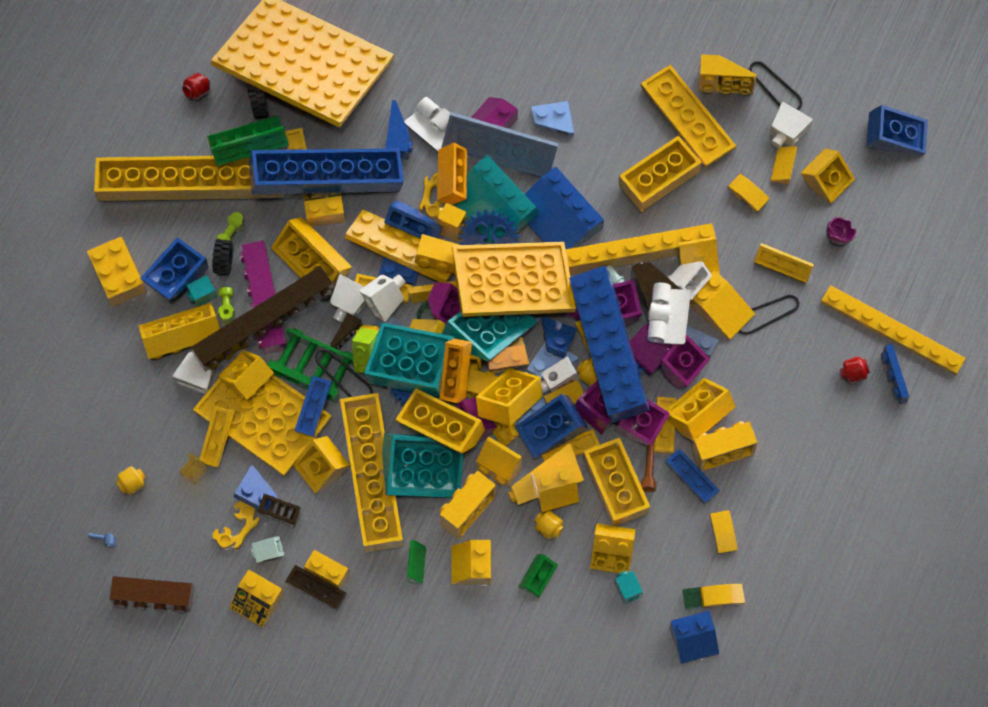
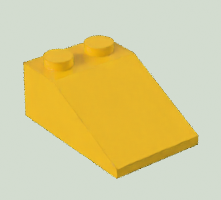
[689,271,755,341]

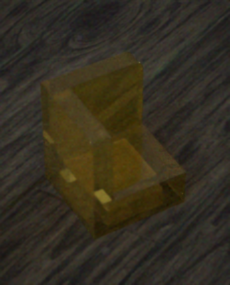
[180,453,208,485]

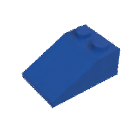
[867,105,928,155]
[140,237,209,301]
[515,394,588,459]

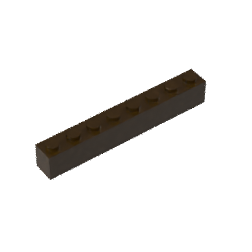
[191,266,334,372]

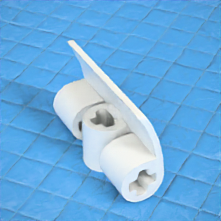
[404,97,450,151]
[647,283,691,345]

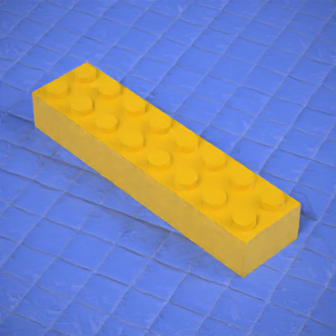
[340,393,404,553]

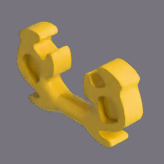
[419,172,443,220]
[213,501,260,551]

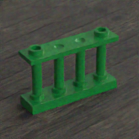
[207,115,289,166]
[267,327,354,404]

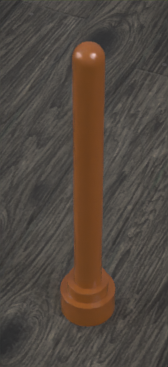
[641,440,657,492]

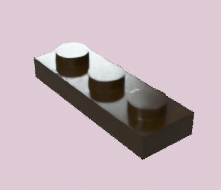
[285,565,347,611]

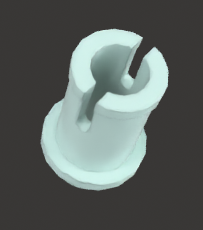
[606,265,624,284]

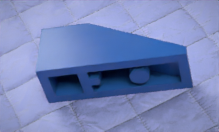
[385,100,413,160]
[384,200,442,239]

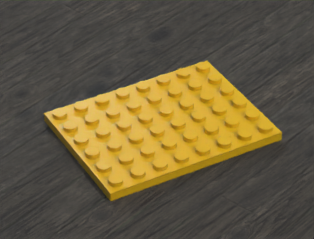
[211,0,394,128]

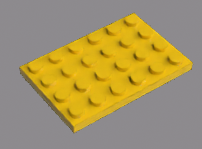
[451,242,576,317]
[193,352,332,477]

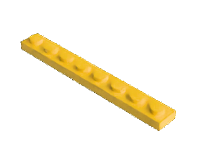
[821,285,966,376]

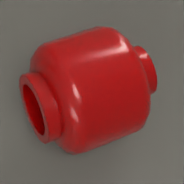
[182,73,210,100]
[840,356,870,384]

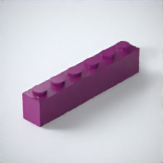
[239,240,286,355]

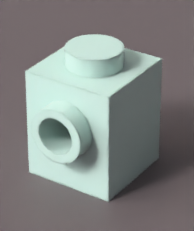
[251,536,284,562]

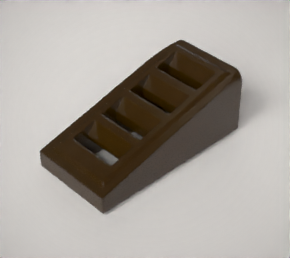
[330,314,362,350]
[257,493,301,528]

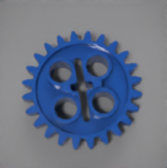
[459,209,520,245]

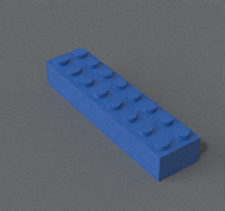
[248,148,404,194]
[569,266,650,423]

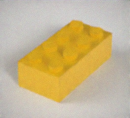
[618,135,702,212]
[583,437,650,526]

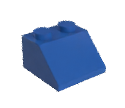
[669,611,719,664]

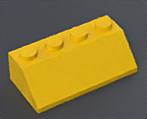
[271,217,352,288]
[138,302,220,359]
[395,388,485,454]

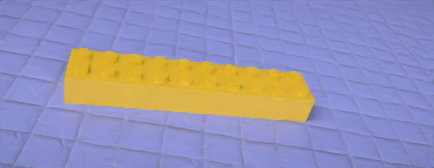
[94,156,284,201]

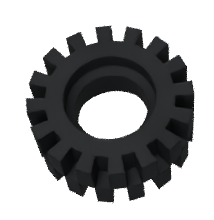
[246,84,268,118]
[212,239,233,275]

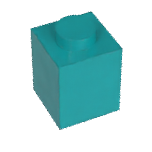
[186,275,217,307]
[614,571,643,605]

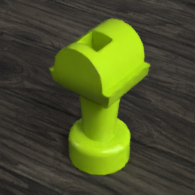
[216,212,244,240]
[218,287,236,325]

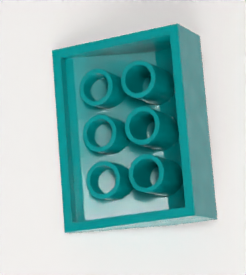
[455,154,539,243]
[441,311,538,362]
[364,323,455,398]
[382,433,464,498]

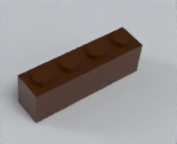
[109,576,194,614]

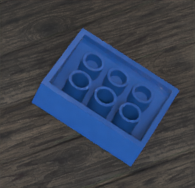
[525,167,604,250]

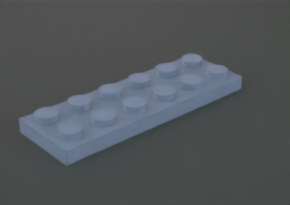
[442,112,558,177]

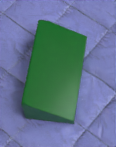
[407,540,426,584]
[518,554,558,598]

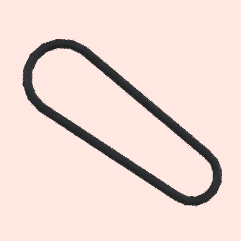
[749,61,803,110]
[739,295,800,335]
[315,348,373,397]

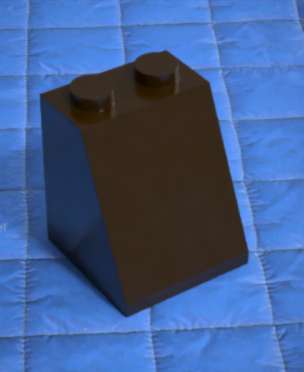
[630,261,681,322]

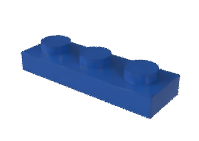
[881,344,910,405]
[294,376,332,437]
[665,449,720,505]

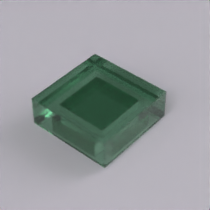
[682,587,705,610]

